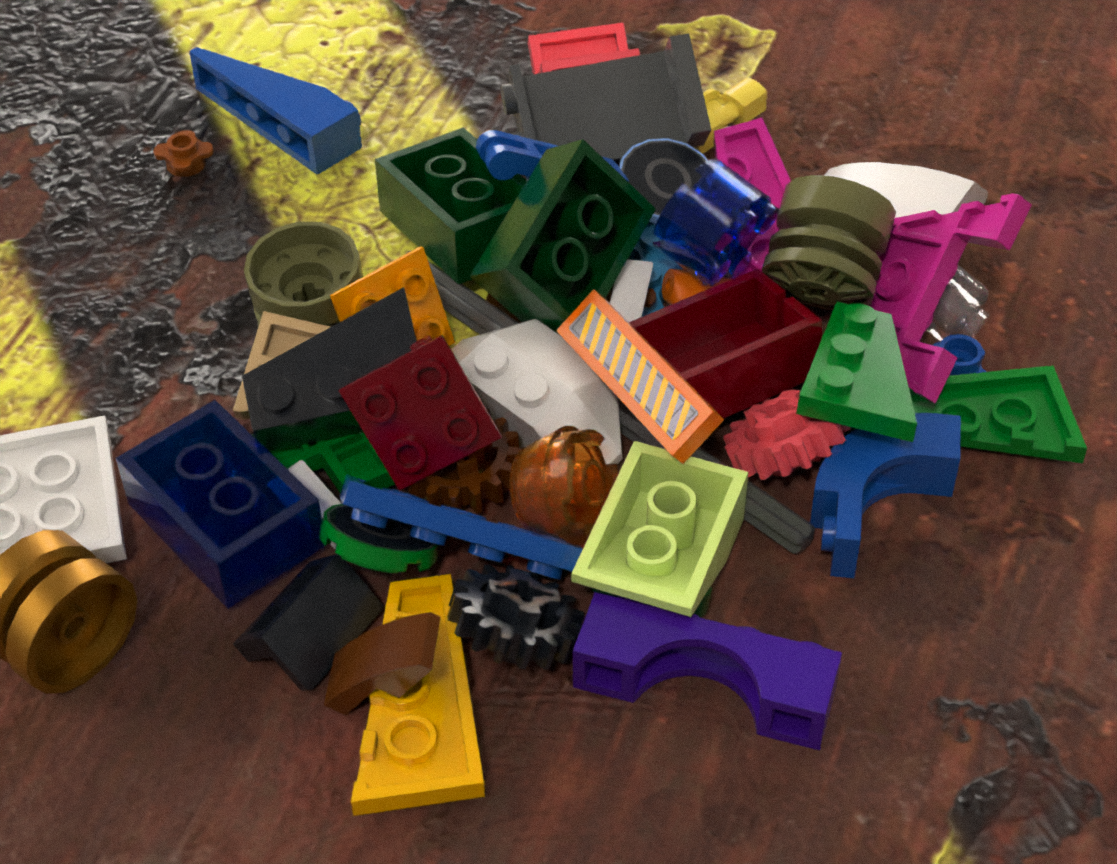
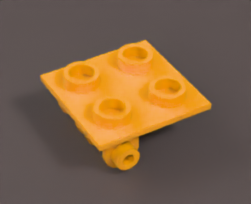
[330,246,455,346]

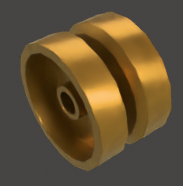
[0,530,138,694]

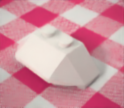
[451,319,623,496]

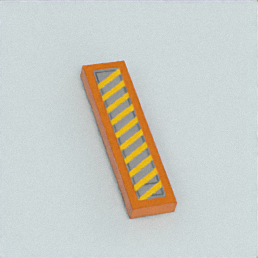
[556,289,724,464]

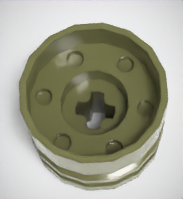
[762,175,896,310]
[244,222,364,327]

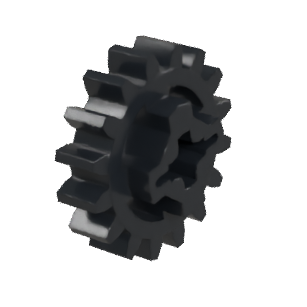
[447,564,585,670]

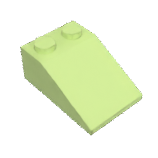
[571,441,748,617]

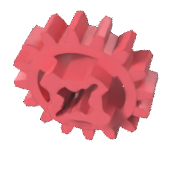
[723,389,851,480]

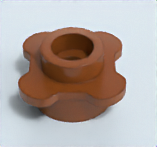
[153,130,214,177]

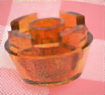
[509,425,619,545]

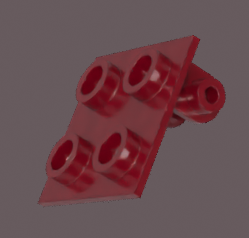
[338,335,502,490]

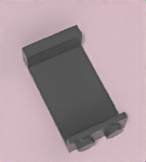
[500,33,711,162]

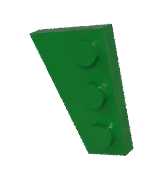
[796,301,917,442]
[908,365,1087,463]

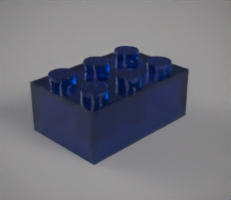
[116,400,325,609]

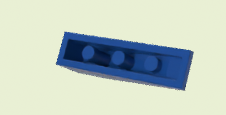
[189,47,362,175]

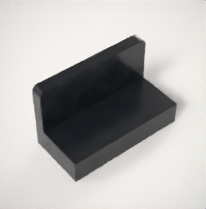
[233,554,383,691]

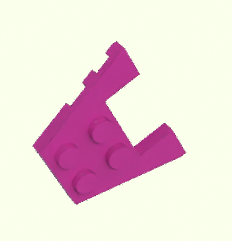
[869,193,1032,404]

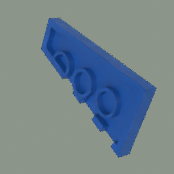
[339,474,583,580]

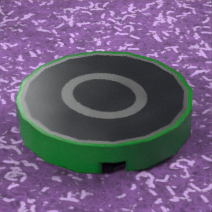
[319,504,440,573]

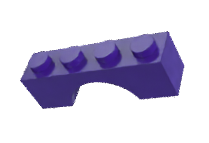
[573,592,842,751]

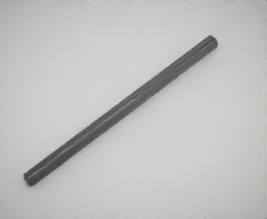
[406,251,815,554]

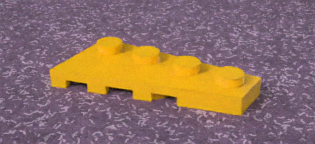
[351,574,485,816]

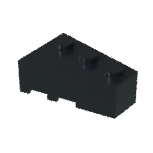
[242,287,416,453]

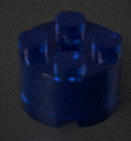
[652,158,779,286]

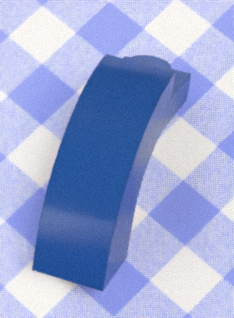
[810,413,961,578]

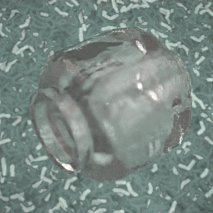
[926,264,990,342]

